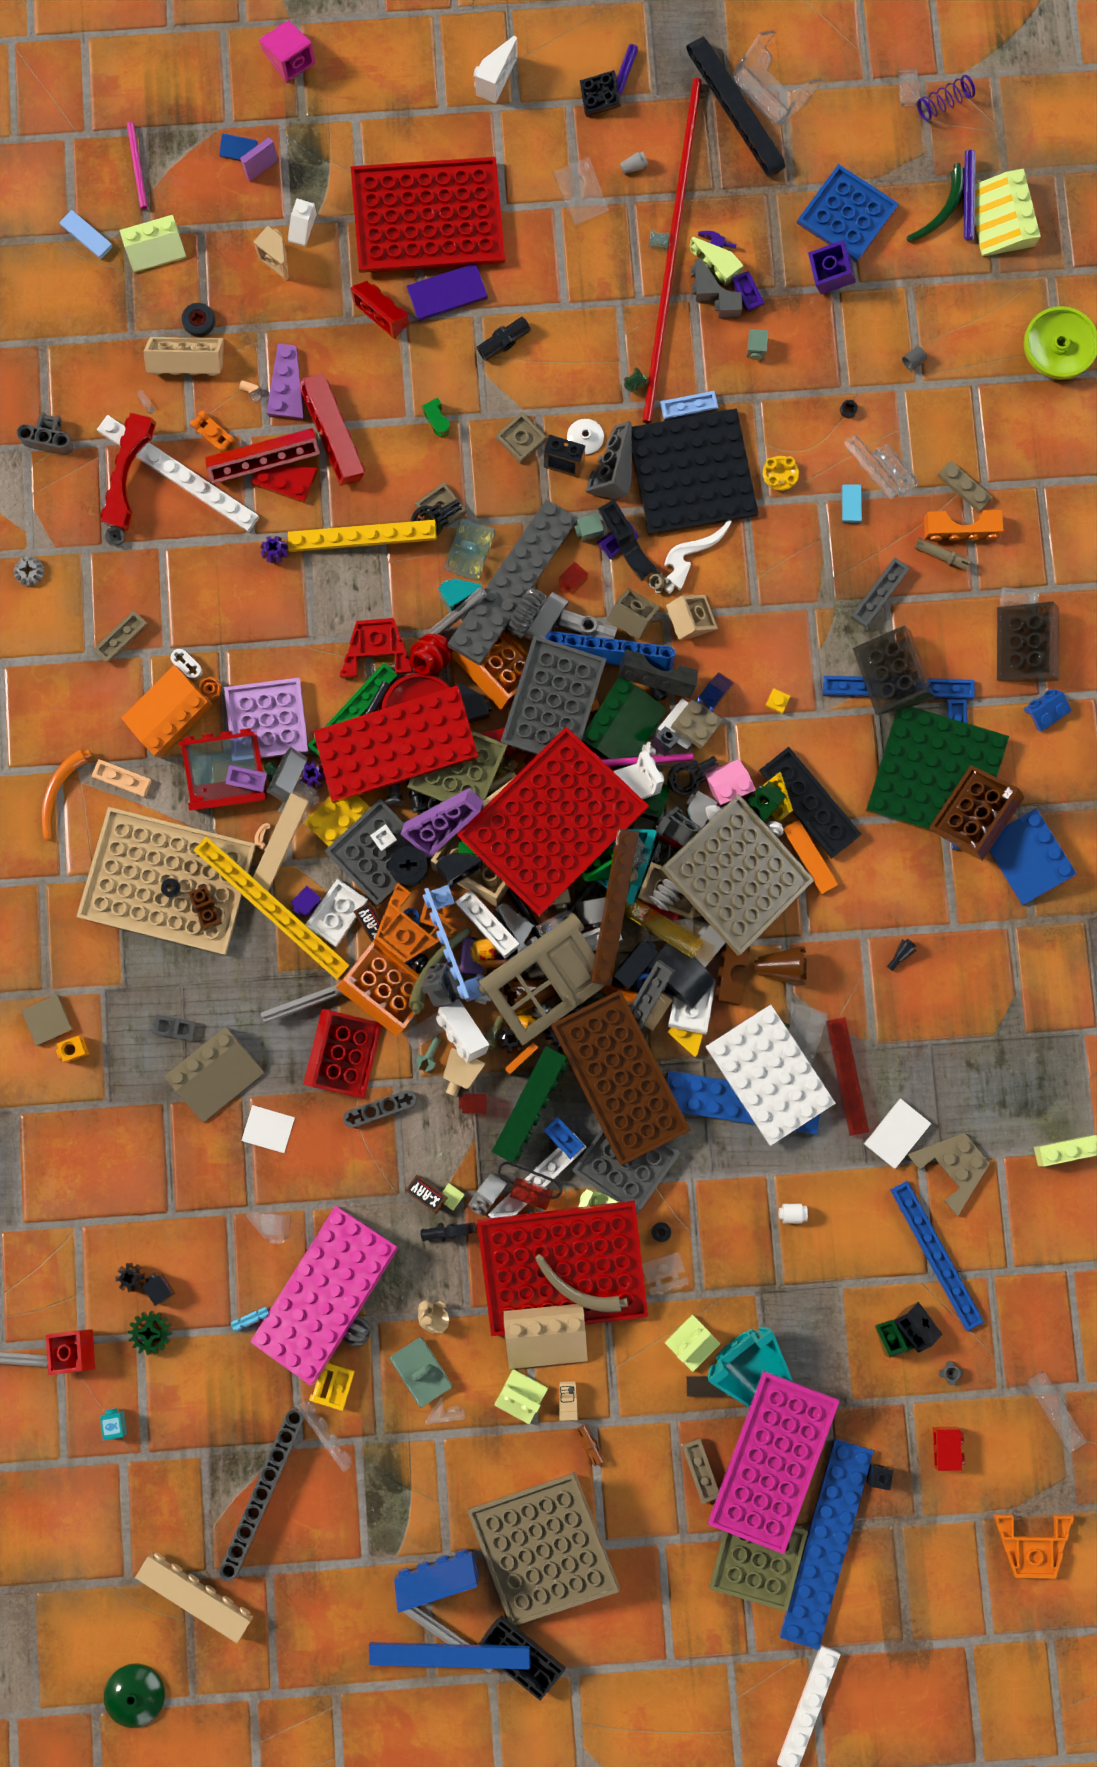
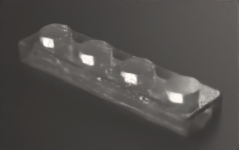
[844,435,903,500]
[1026,1371,1087,1453]
[297,1399,352,1472]

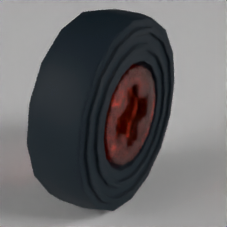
[181,303,215,337]

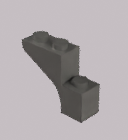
[691,259,742,318]
[493,903,534,976]

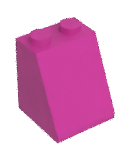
[259,20,316,83]

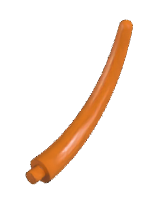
[42,749,93,841]

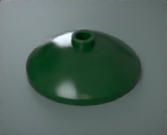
[104,1663,165,1728]

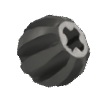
[343,1317,371,1347]

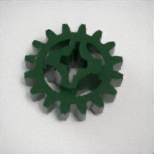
[128,1311,172,1355]

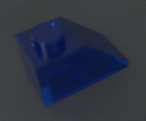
[697,672,734,712]

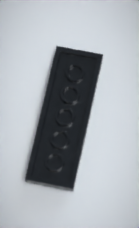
[759,747,862,859]

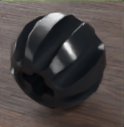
[497,1026,522,1054]
[115,1262,145,1293]

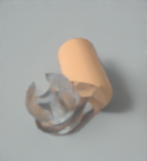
[239,380,262,403]

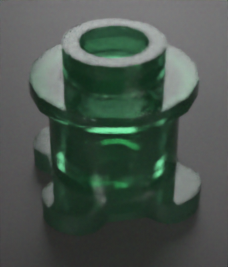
[624,367,648,393]

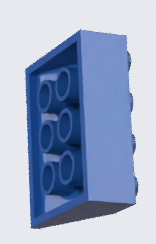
[989,808,1077,905]
[394,1549,479,1613]

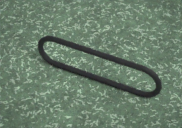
[497,1161,563,1199]

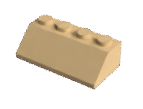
[144,337,224,376]

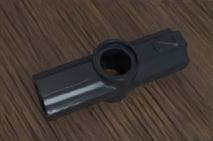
[477,316,531,361]

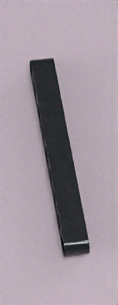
[686,36,786,177]

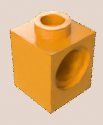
[56,1036,89,1063]

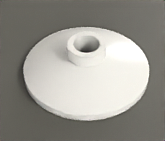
[567,419,604,455]

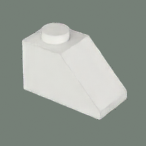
[288,199,317,247]

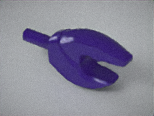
[698,231,737,249]

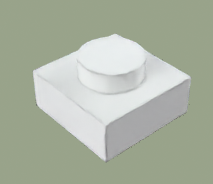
[370,824,397,852]

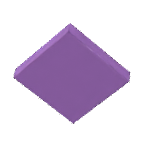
[240,137,278,182]

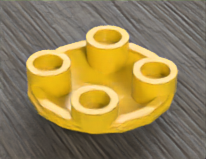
[762,456,799,491]

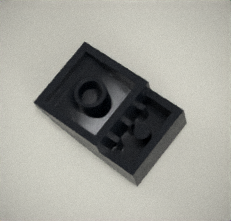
[647,939,716,1009]

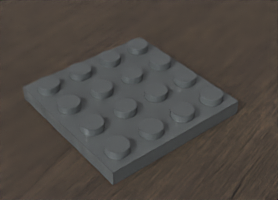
[325,799,429,907]
[572,1129,681,1215]

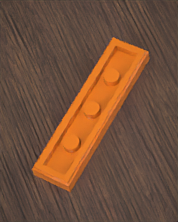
[783,819,838,895]

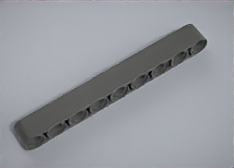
[219,1407,305,1581]

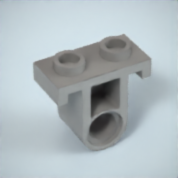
[468,1172,507,1216]

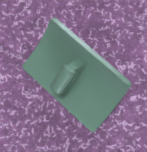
[389,1337,453,1408]

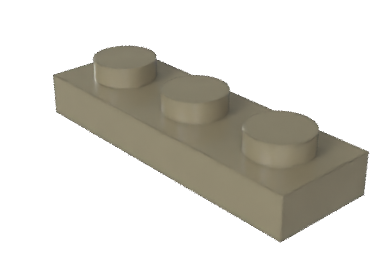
[937,461,992,512]
[93,610,148,664]
[681,1438,719,1504]

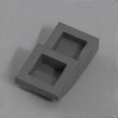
[153,1015,195,1041]

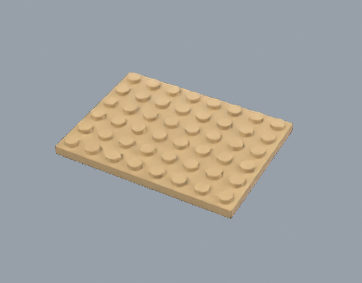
[76,807,256,955]

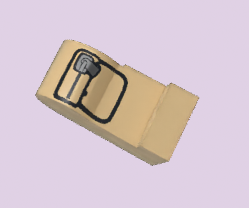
[559,1381,578,1421]

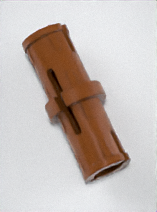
[576,1424,605,1466]

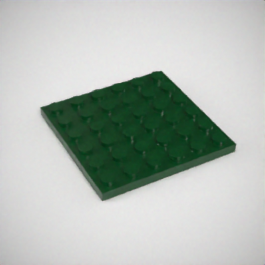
[866,703,1009,832]

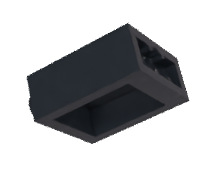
[544,434,586,478]
[613,940,658,990]

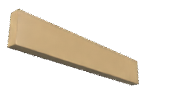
[253,793,309,892]

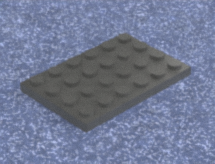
[500,636,606,755]

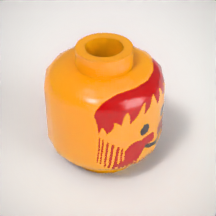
[470,938,500,965]

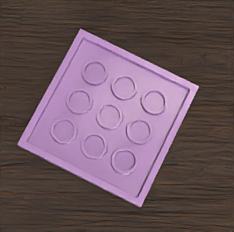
[224,678,309,762]

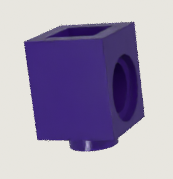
[291,886,322,917]

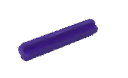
[617,44,638,95]

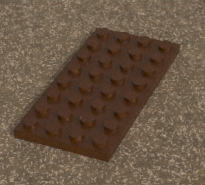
[550,990,691,1166]

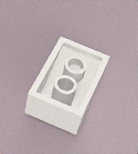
[473,36,518,103]

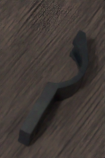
[598,499,658,582]

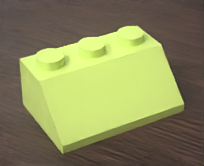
[120,215,187,273]

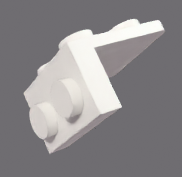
[613,751,664,799]

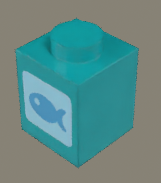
[100,1408,127,1441]

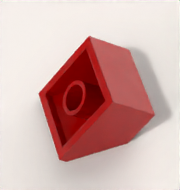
[46,1329,96,1375]

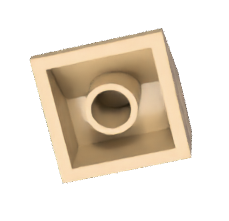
[253,226,289,281]
[666,595,718,640]

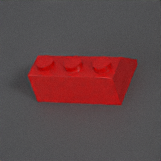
[350,281,409,339]

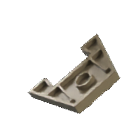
[907,1133,990,1216]

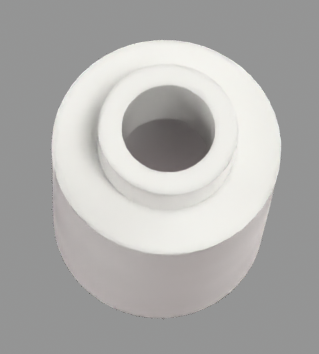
[778,1204,808,1224]

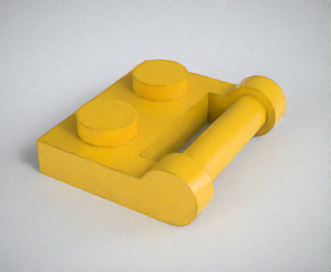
[309,1362,355,1411]

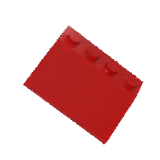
[303,1009,382,1099]

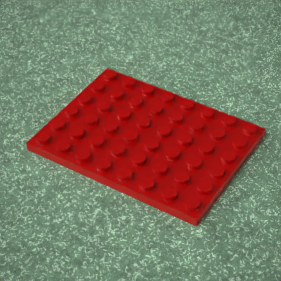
[350,157,505,273]
[457,727,649,917]
[477,1200,648,1336]

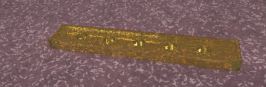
[597,887,704,958]

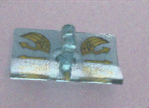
[444,518,495,580]

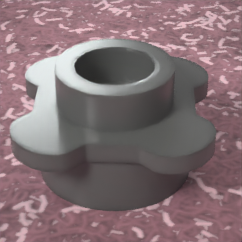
[939,1361,963,1385]

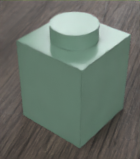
[746,329,768,360]
[574,513,604,542]

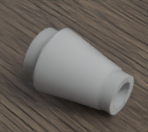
[620,151,648,174]

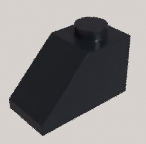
[457,683,492,723]
[436,853,482,888]

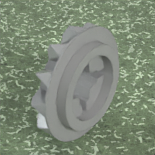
[13,556,44,586]

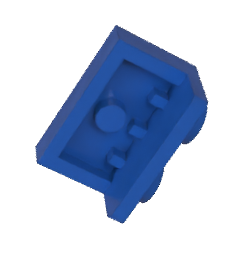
[1024,689,1072,732]

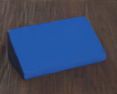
[219,133,259,161]

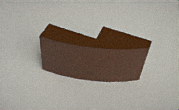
[188,885,222,931]

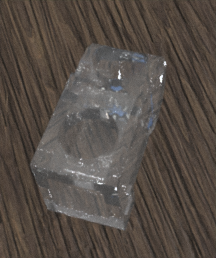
[536,909,569,937]

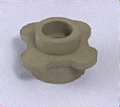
[648,571,669,594]

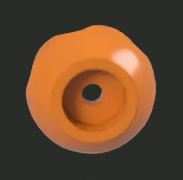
[198,677,222,701]

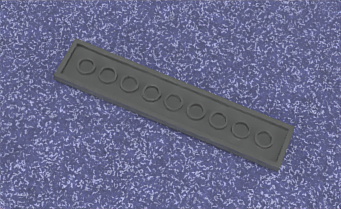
[447,499,578,666]

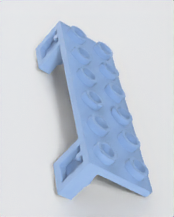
[423,885,483,1002]

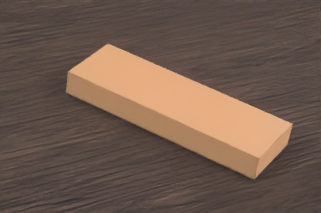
[91,759,152,798]

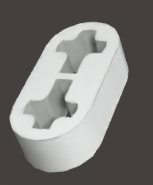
[171,649,202,680]

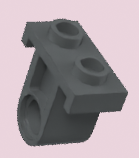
[656,806,699,846]
[421,963,455,1007]

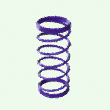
[917,75,975,121]

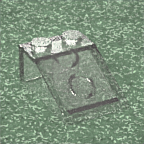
[553,157,609,225]

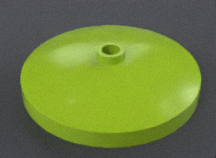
[1023,306,1097,380]

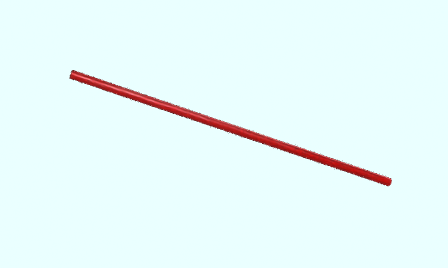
[642,78,702,424]

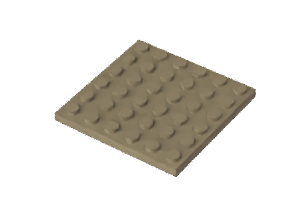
[660,794,814,956]
[467,1472,621,1626]

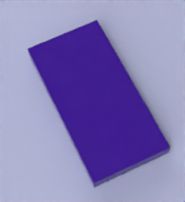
[406,264,488,321]

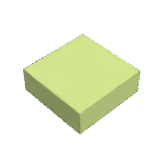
[442,1183,465,1210]

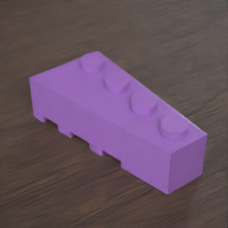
[401,788,483,858]

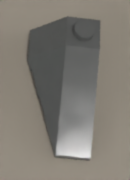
[586,421,632,499]

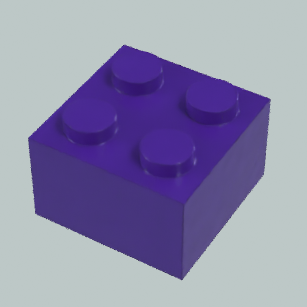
[808,240,856,295]

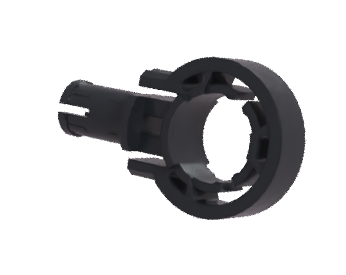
[411,499,463,536]
[667,756,719,796]
[420,1222,477,1242]

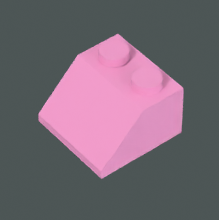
[705,759,756,807]

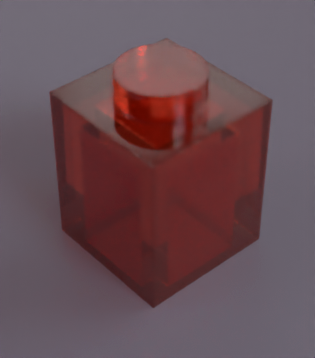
[559,561,588,595]
[459,1093,487,1114]

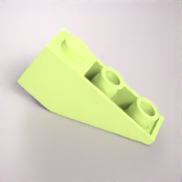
[690,237,743,286]

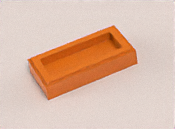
[505,1043,539,1075]

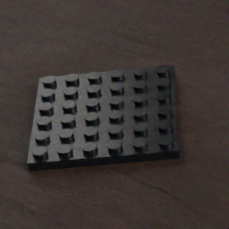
[632,408,759,535]

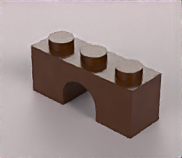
[714,944,750,1005]

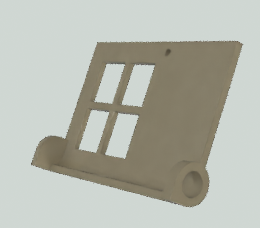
[477,912,606,1045]

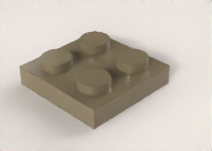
[670,698,723,749]

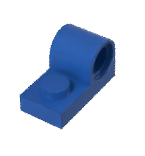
[543,1117,584,1160]

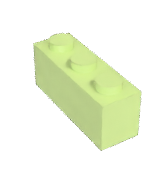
[1034,1135,1097,1166]

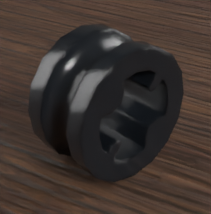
[840,400,858,418]

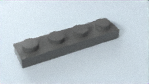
[850,557,910,628]
[630,960,675,1030]

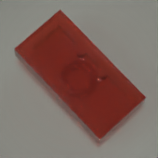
[509,1177,553,1210]

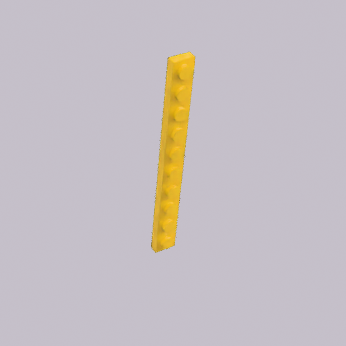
[193,836,350,980]

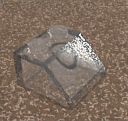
[246,1212,291,1244]

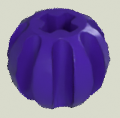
[260,536,288,564]
[299,761,326,789]

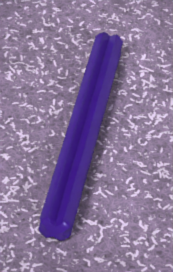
[964,149,975,241]

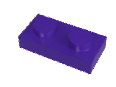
[731,271,764,312]

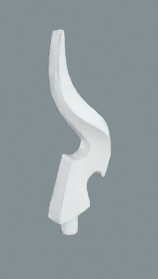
[664,520,732,594]

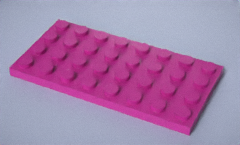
[250,1206,399,1386]
[708,1370,840,1554]

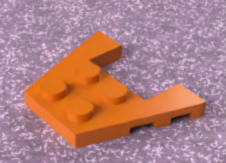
[375,883,456,963]
[994,1514,1074,1579]

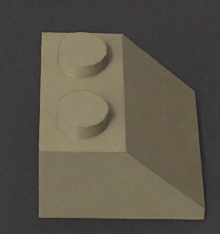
[607,588,660,639]

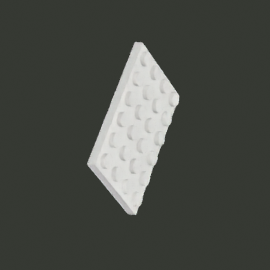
[706,1005,835,1146]

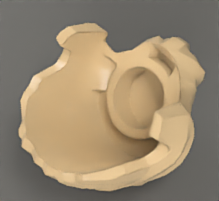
[418,1300,449,1334]

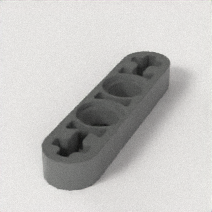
[343,1090,417,1127]

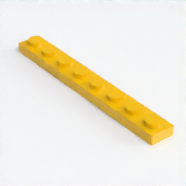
[288,520,437,552]

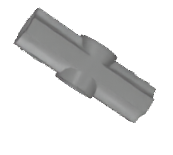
[559,610,618,639]

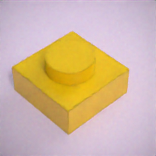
[765,688,790,714]

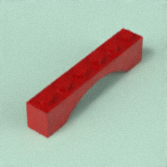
[101,412,157,530]

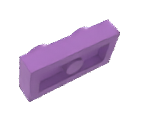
[225,765,268,792]

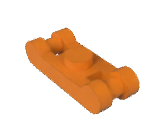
[189,410,237,453]

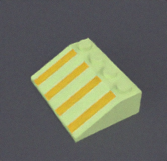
[974,169,1041,257]

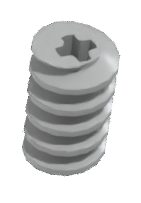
[648,878,682,911]

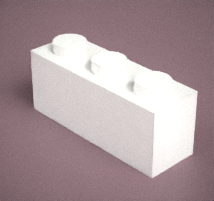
[436,999,489,1063]

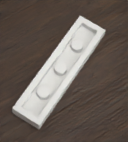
[456,890,520,958]

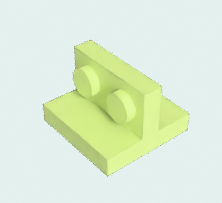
[664,1315,721,1372]
[494,1369,548,1424]

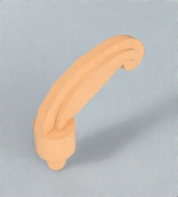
[254,823,271,851]

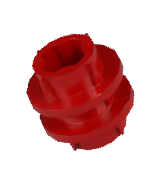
[410,633,452,676]

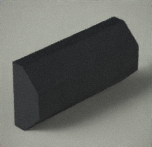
[478,1615,566,1701]

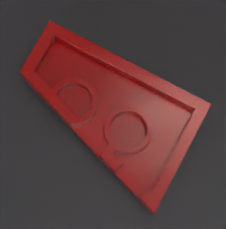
[252,466,318,504]

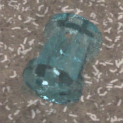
[649,230,669,249]

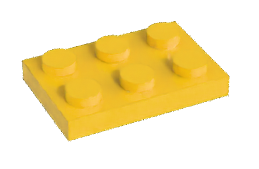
[304,796,371,847]

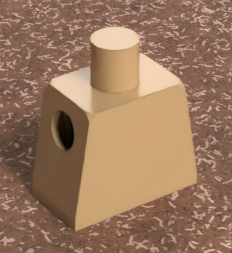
[443,1048,486,1097]

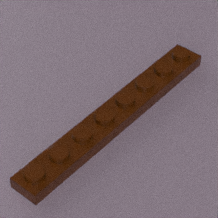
[591,828,639,985]

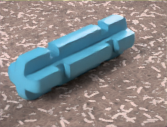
[231,1307,269,1331]

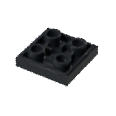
[580,70,621,117]

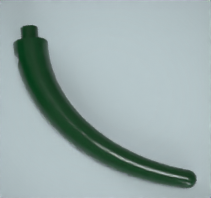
[907,163,964,242]

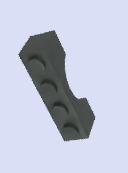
[618,649,698,699]

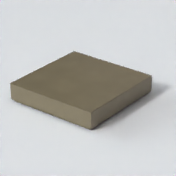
[495,412,547,464]
[414,482,467,530]
[21,995,73,1046]

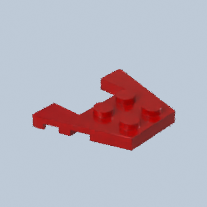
[340,618,413,679]

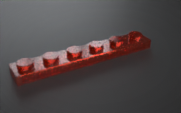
[826,1017,869,1136]

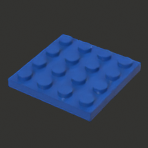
[797,164,899,263]

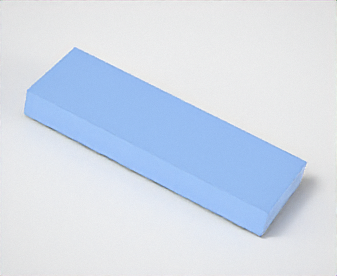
[59,210,113,260]
[660,391,718,421]

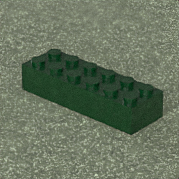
[492,1046,568,1163]

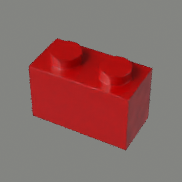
[933,1427,965,1471]

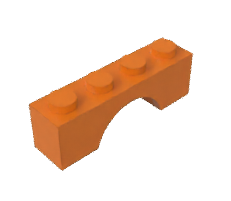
[924,510,1003,541]

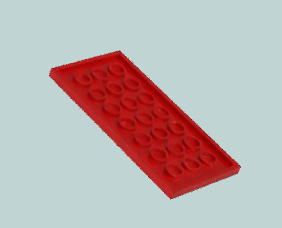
[313,685,479,804]

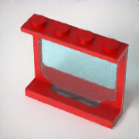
[178,728,267,811]

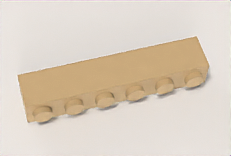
[135,1552,253,1643]

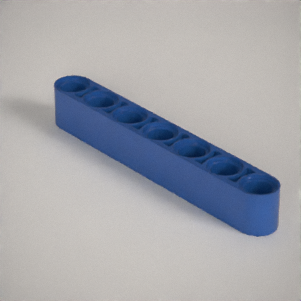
[546,632,675,671]

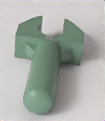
[416,1037,441,1073]

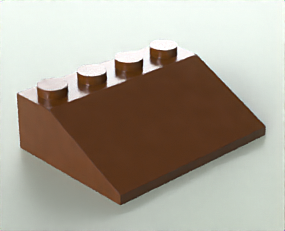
[929,765,1024,861]

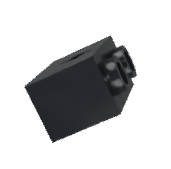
[894,1301,942,1353]

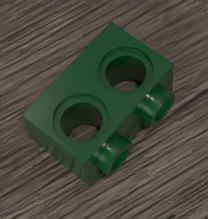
[746,781,787,822]

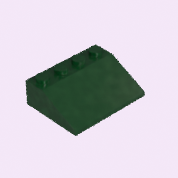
[581,678,667,769]

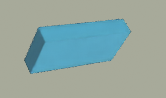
[842,485,862,523]

